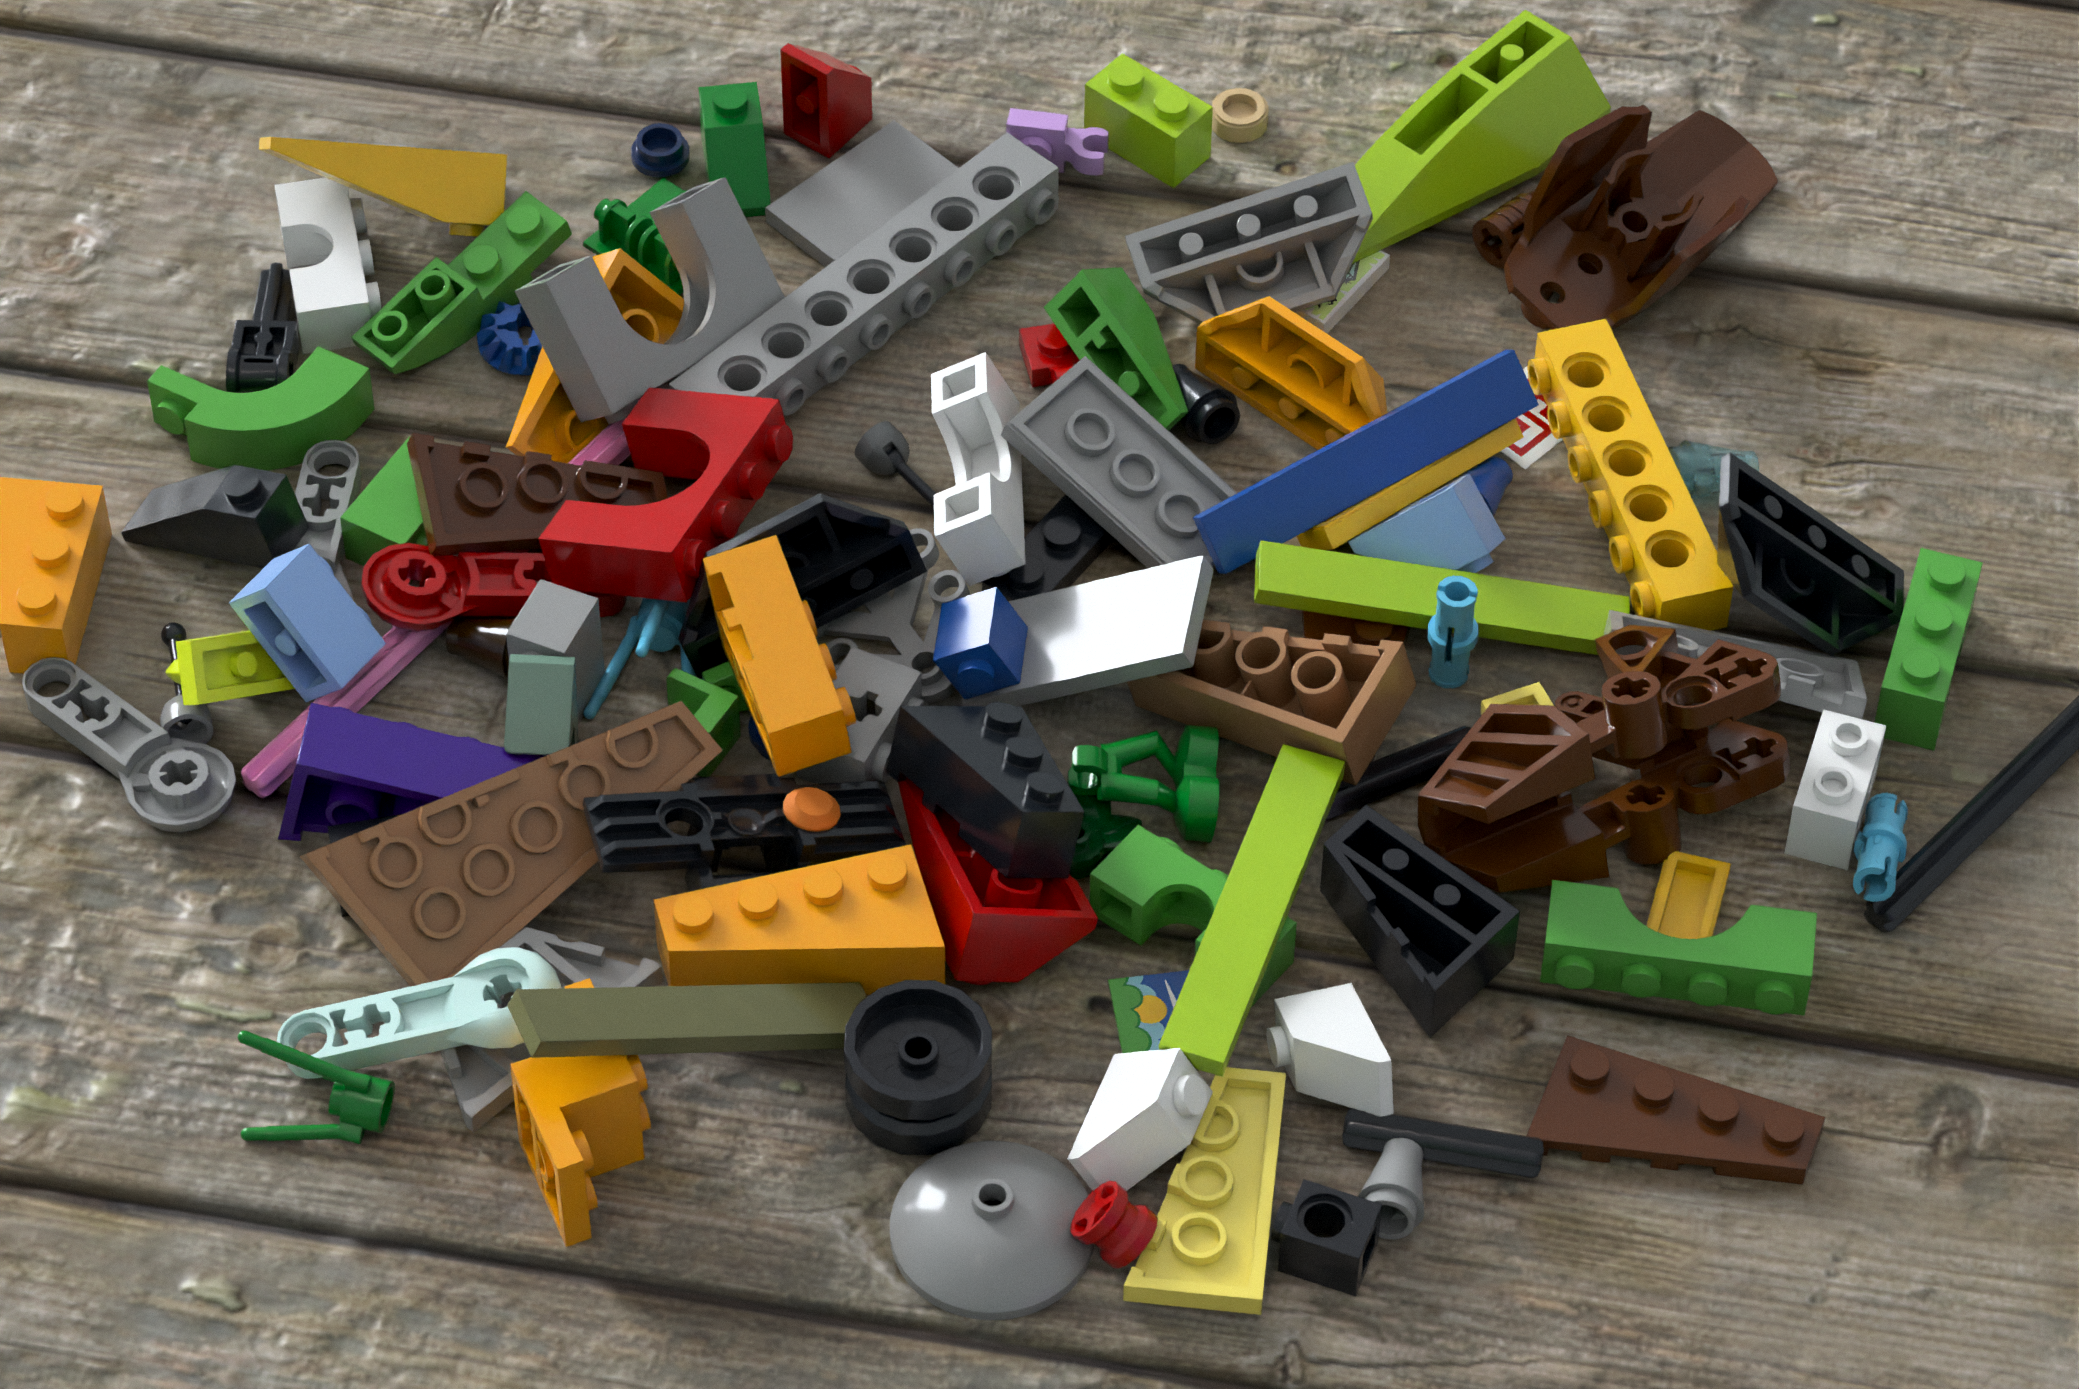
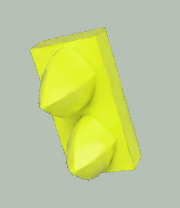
[165,630,295,705]

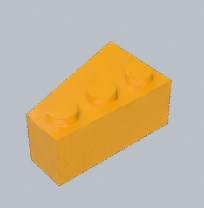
[0,477,112,674]
[703,535,856,777]

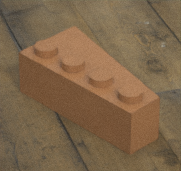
[1127,620,1417,786]

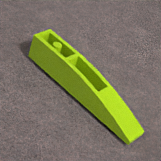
[1352,10,1611,264]

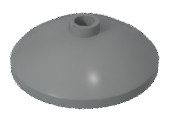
[890,1141,1094,1320]

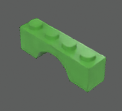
[1540,880,1817,1016]

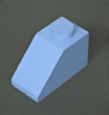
[1348,474,1506,573]

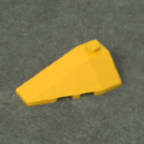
[259,137,507,237]

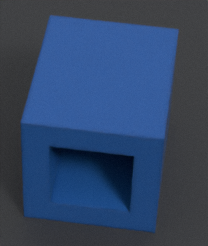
[933,587,1028,700]

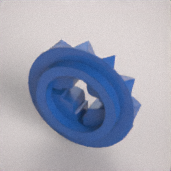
[477,301,542,375]

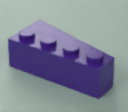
[278,703,544,841]

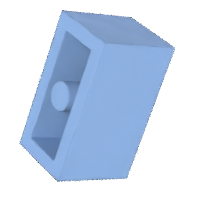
[229,543,386,702]

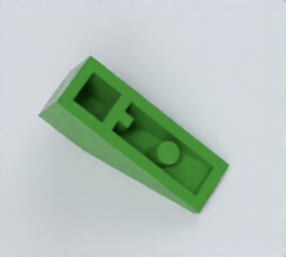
[1043,267,1188,431]

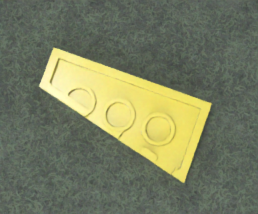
[1123,1067,1286,1315]

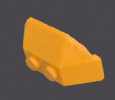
[1195,296,1387,450]

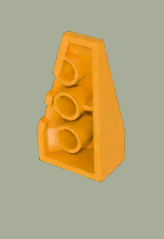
[506,248,684,463]

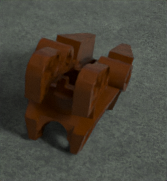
[1418,625,1791,893]

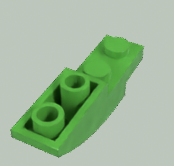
[351,191,572,375]

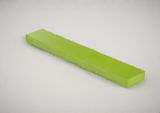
[1254,540,1630,655]
[1159,744,1345,1077]

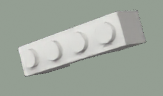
[931,352,1026,586]

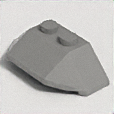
[1125,162,1373,324]

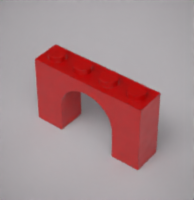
[538,387,793,603]

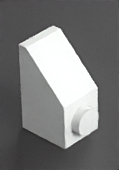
[1267,983,1394,1117]
[1068,1048,1213,1191]

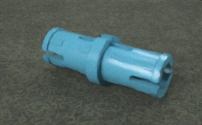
[1428,576,1478,688]
[1853,793,1908,902]

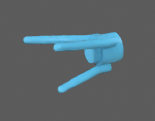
[583,598,696,720]

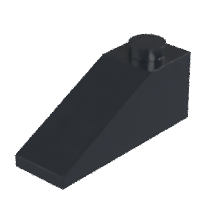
[121,465,309,568]

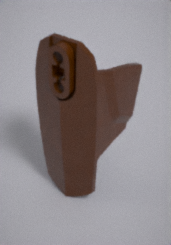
[1504,105,1778,330]

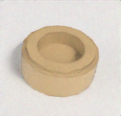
[1211,88,1269,143]

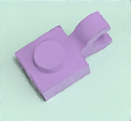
[1006,108,1109,176]

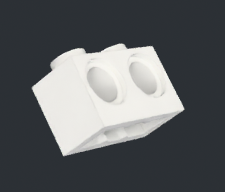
[1784,709,1886,870]

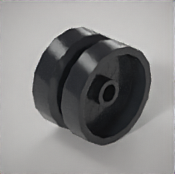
[844,980,992,1155]

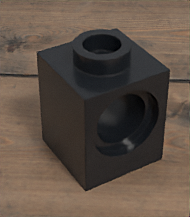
[1271,1179,1382,1297]

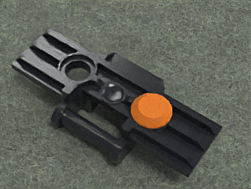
[583,773,906,892]

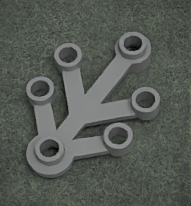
[816,528,970,704]

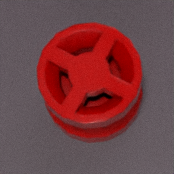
[1070,1181,1158,1269]

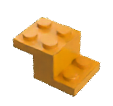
[510,978,651,1247]

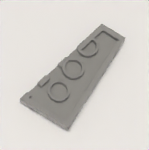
[1604,610,1867,719]

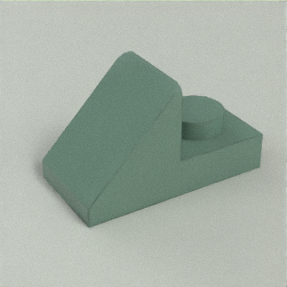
[504,654,579,756]

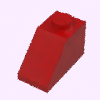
[780,43,872,159]

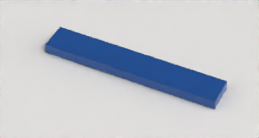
[1193,350,1539,574]

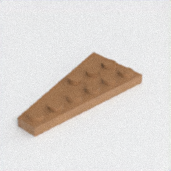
[299,701,723,986]

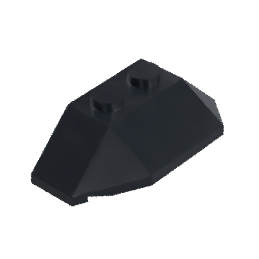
[1717,452,1904,656]
[678,493,927,679]

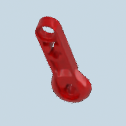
[361,543,627,632]

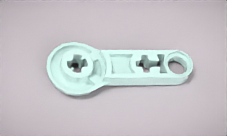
[277,947,562,1079]

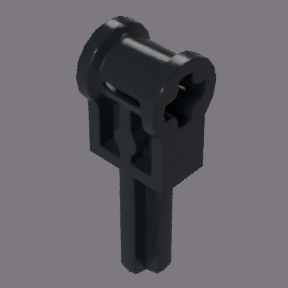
[226,263,300,393]

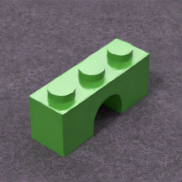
[1874,548,1983,751]
[1089,824,1297,1007]

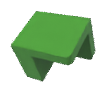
[666,668,741,777]

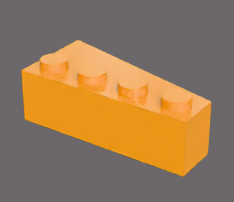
[653,844,945,995]

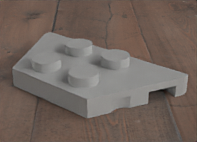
[440,927,663,1133]

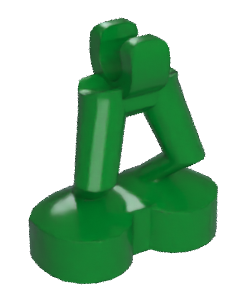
[1067,725,1219,843]

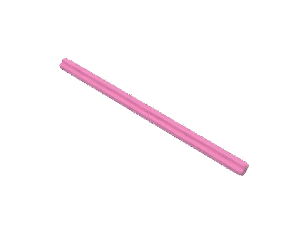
[241,398,641,798]

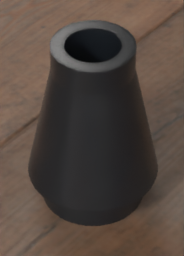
[1172,364,1240,444]

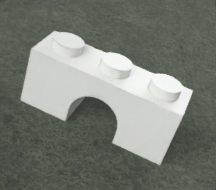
[274,178,382,354]

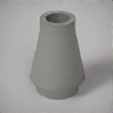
[1358,1138,1424,1239]

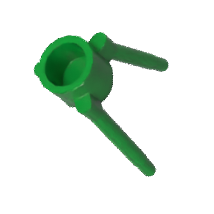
[238,1030,395,1144]

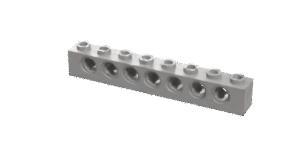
[668,132,1059,416]

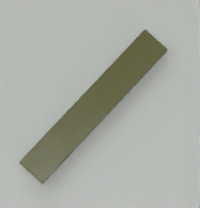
[507,982,867,1058]

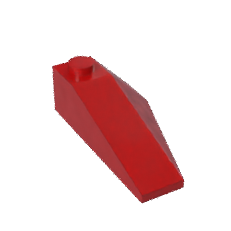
[898,777,1098,985]

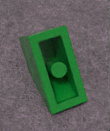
[698,82,771,217]

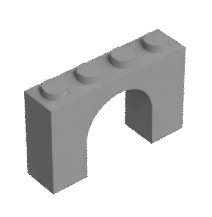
[515,177,785,424]

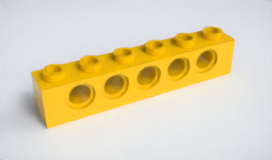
[1527,319,1734,631]

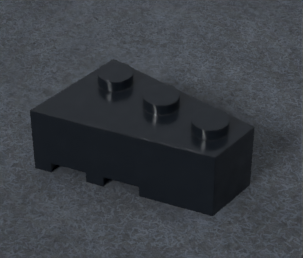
[886,702,1084,879]
[1320,805,1520,1038]

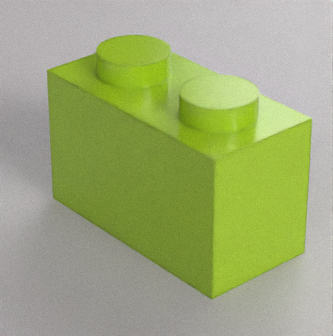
[1084,53,1213,188]

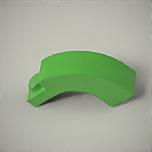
[147,346,375,471]

